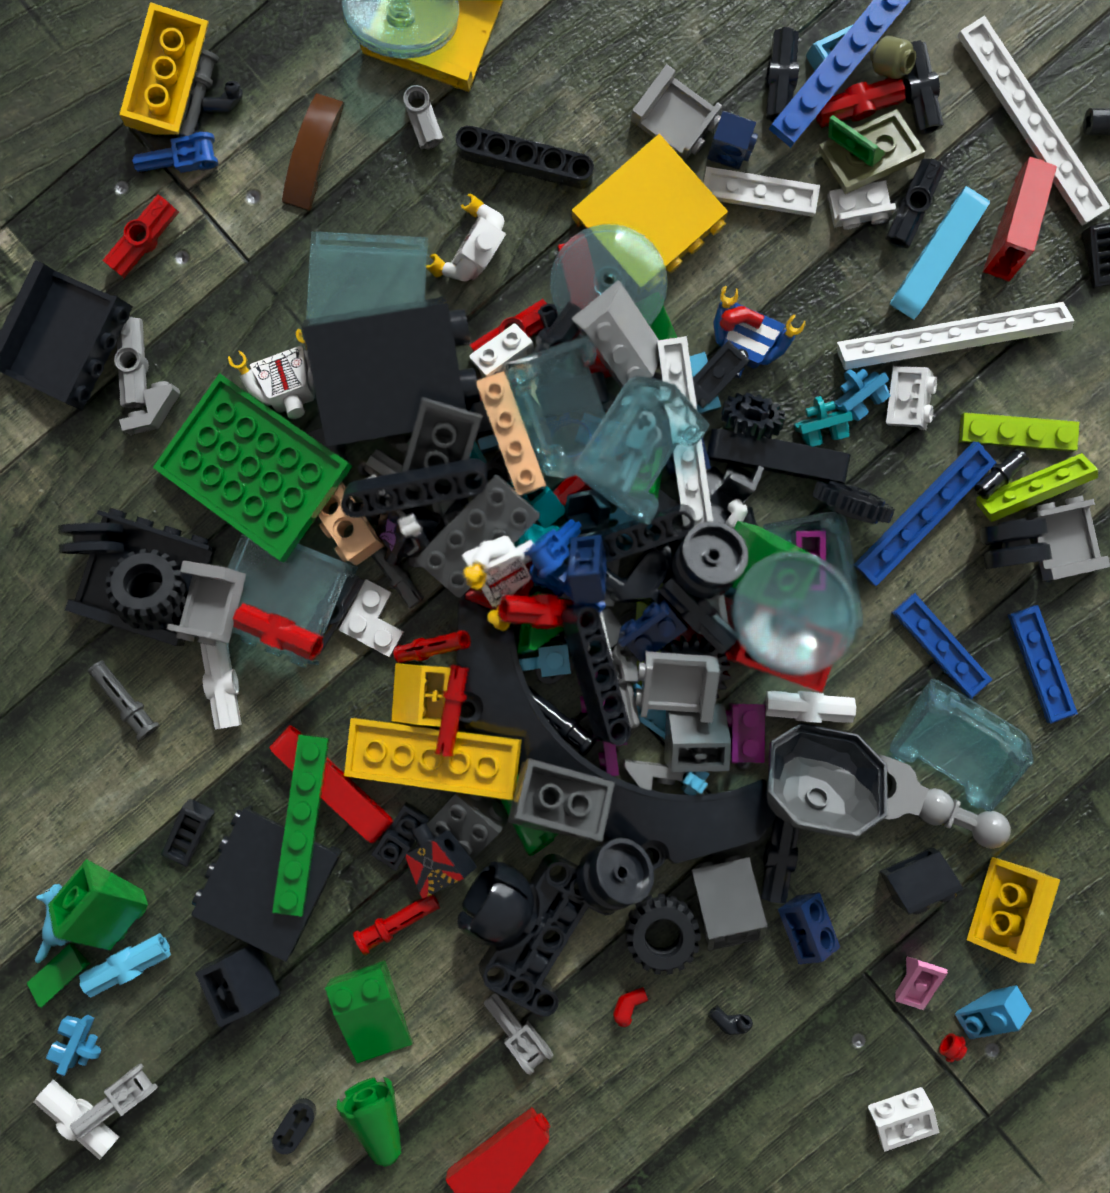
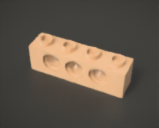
[476,371,547,496]
[318,482,385,566]

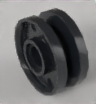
[58,523,124,555]

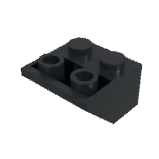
[880,847,963,915]
[195,944,281,1028]

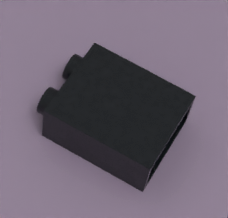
[302,297,480,447]

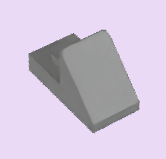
[623,759,683,790]

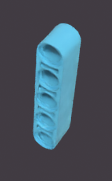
[889,186,990,320]

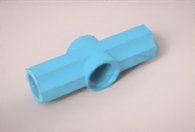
[79,933,171,998]

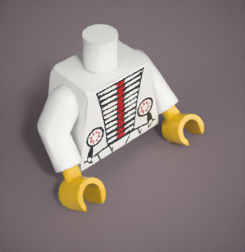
[425,194,506,281]
[228,329,315,419]
[462,536,533,631]

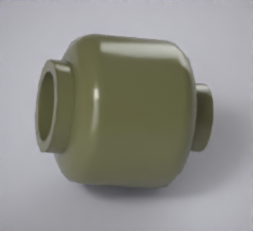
[870,36,916,79]

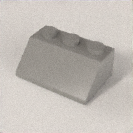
[571,281,659,395]

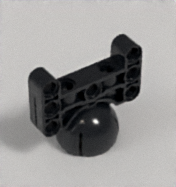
[457,853,616,1017]

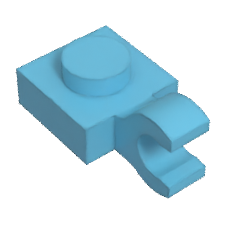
[519,645,571,677]
[680,772,709,795]

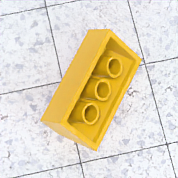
[119,2,209,135]

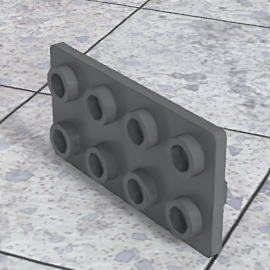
[416,475,539,598]

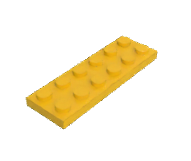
[344,718,521,800]

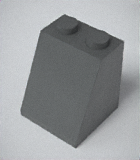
[692,856,767,951]

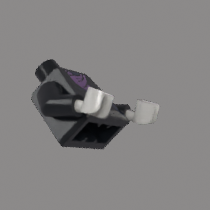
[367,475,439,565]

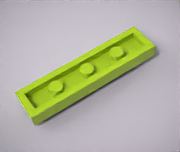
[959,413,1079,452]
[976,453,1098,522]

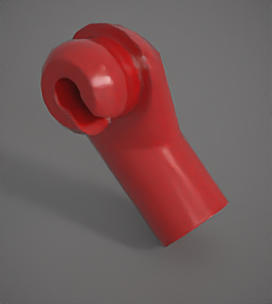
[720,306,765,331]
[613,987,649,1028]

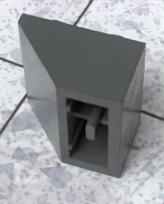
[664,704,731,772]

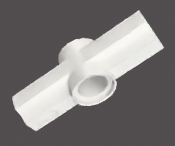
[200,641,242,730]
[764,691,856,723]
[34,1080,119,1160]

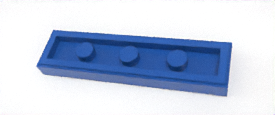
[891,593,992,699]
[1008,605,1078,724]

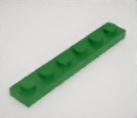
[272,734,330,917]

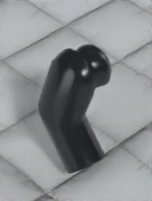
[203,81,243,112]
[708,1005,753,1035]

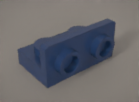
[618,599,688,663]

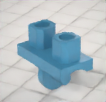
[834,369,891,421]
[46,1015,101,1076]

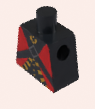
[406,822,477,899]

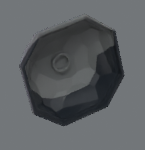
[767,723,888,839]

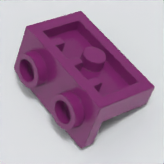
[726,703,765,764]

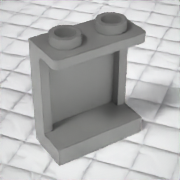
[631,64,722,161]
[1028,495,1110,581]
[167,561,246,646]
[635,652,720,723]

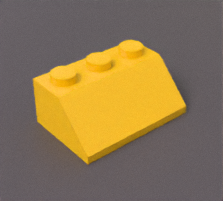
[967,857,1060,964]

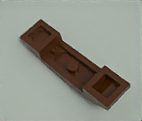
[282,93,344,211]

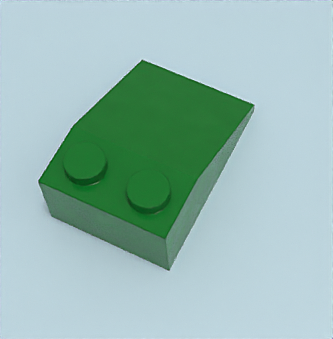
[325,960,413,1063]

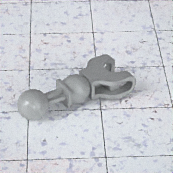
[878,755,1011,849]

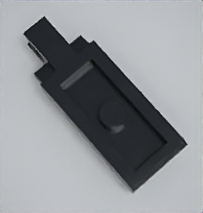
[693,340,750,409]

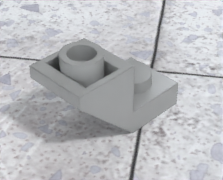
[119,381,180,435]

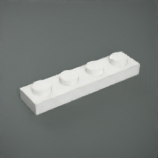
[703,166,820,217]

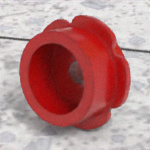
[939,1033,967,1063]

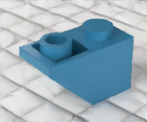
[955,985,1032,1039]

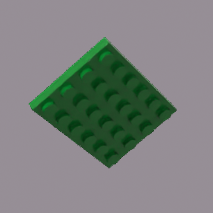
[153,373,353,563]

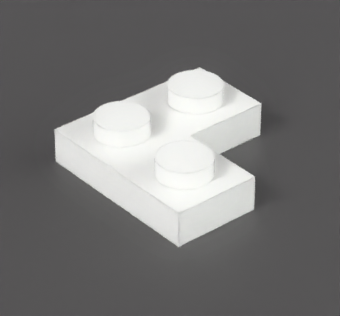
[339,579,404,657]

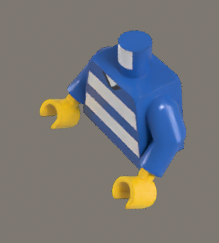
[713,286,805,378]

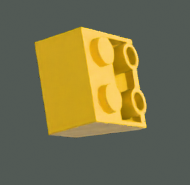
[391,663,451,726]

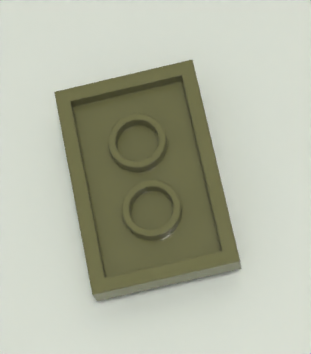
[819,109,925,195]

